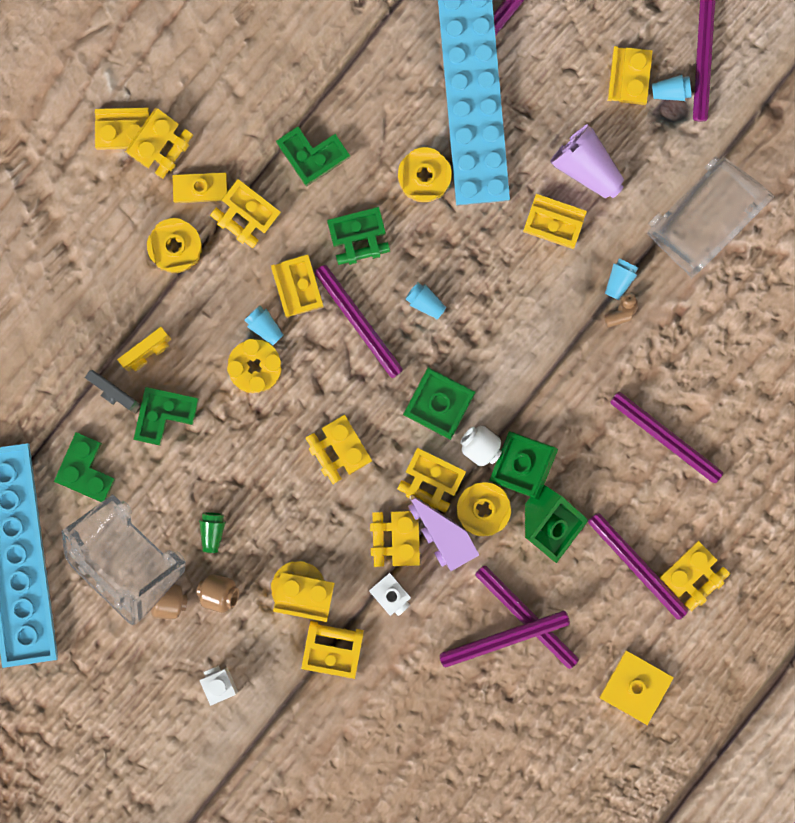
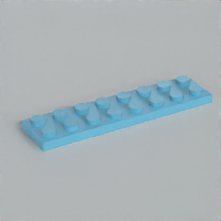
[438,0,510,206]
[0,443,58,668]

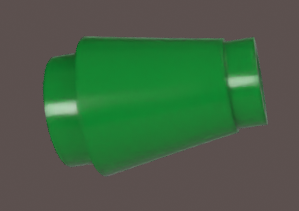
[199,512,226,553]

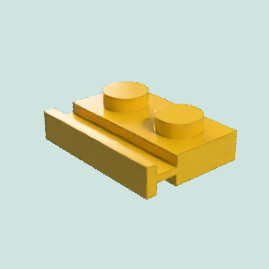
[607,46,653,105]
[95,108,150,150]
[523,194,587,249]
[271,255,324,318]
[117,327,172,372]
[273,572,335,622]

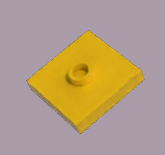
[599,650,674,725]

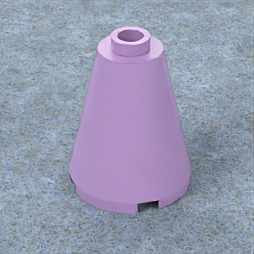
[550,124,624,198]

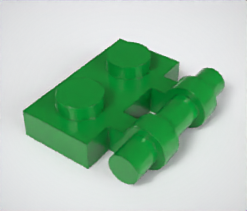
[327,207,390,265]

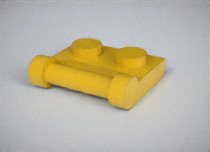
[301,620,364,679]

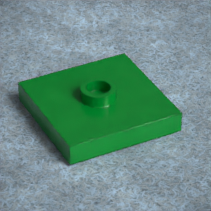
[403,367,476,440]
[489,431,558,500]

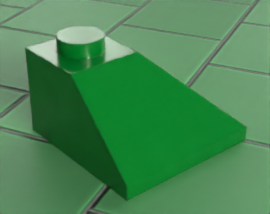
[525,485,589,563]

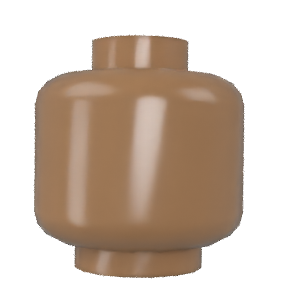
[196,574,239,613]
[146,582,188,620]

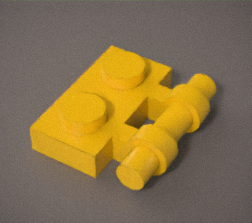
[125,108,193,179]
[210,179,281,248]
[305,415,372,484]
[397,448,466,513]
[370,511,420,567]
[659,541,730,612]

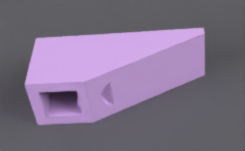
[408,495,479,571]

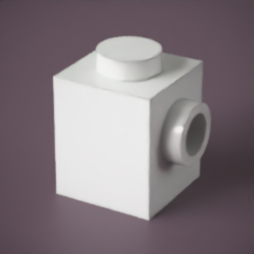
[369,573,411,616]
[199,666,238,706]

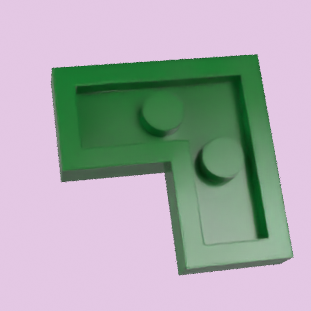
[276,127,350,187]
[133,387,199,446]
[54,432,115,503]

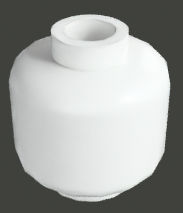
[460,426,502,466]

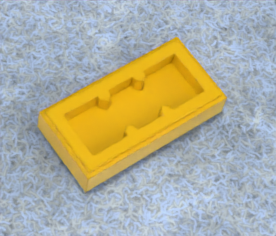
[172,173,228,203]

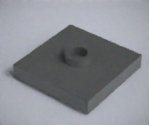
[84,370,141,414]

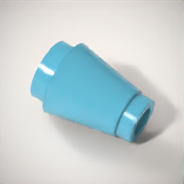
[652,74,692,101]
[605,258,638,300]
[405,282,446,319]
[245,305,284,345]

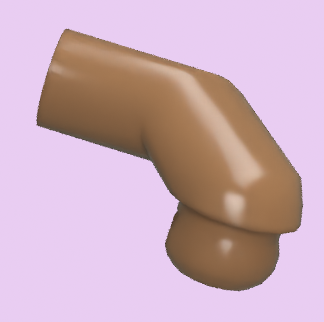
[604,293,638,328]

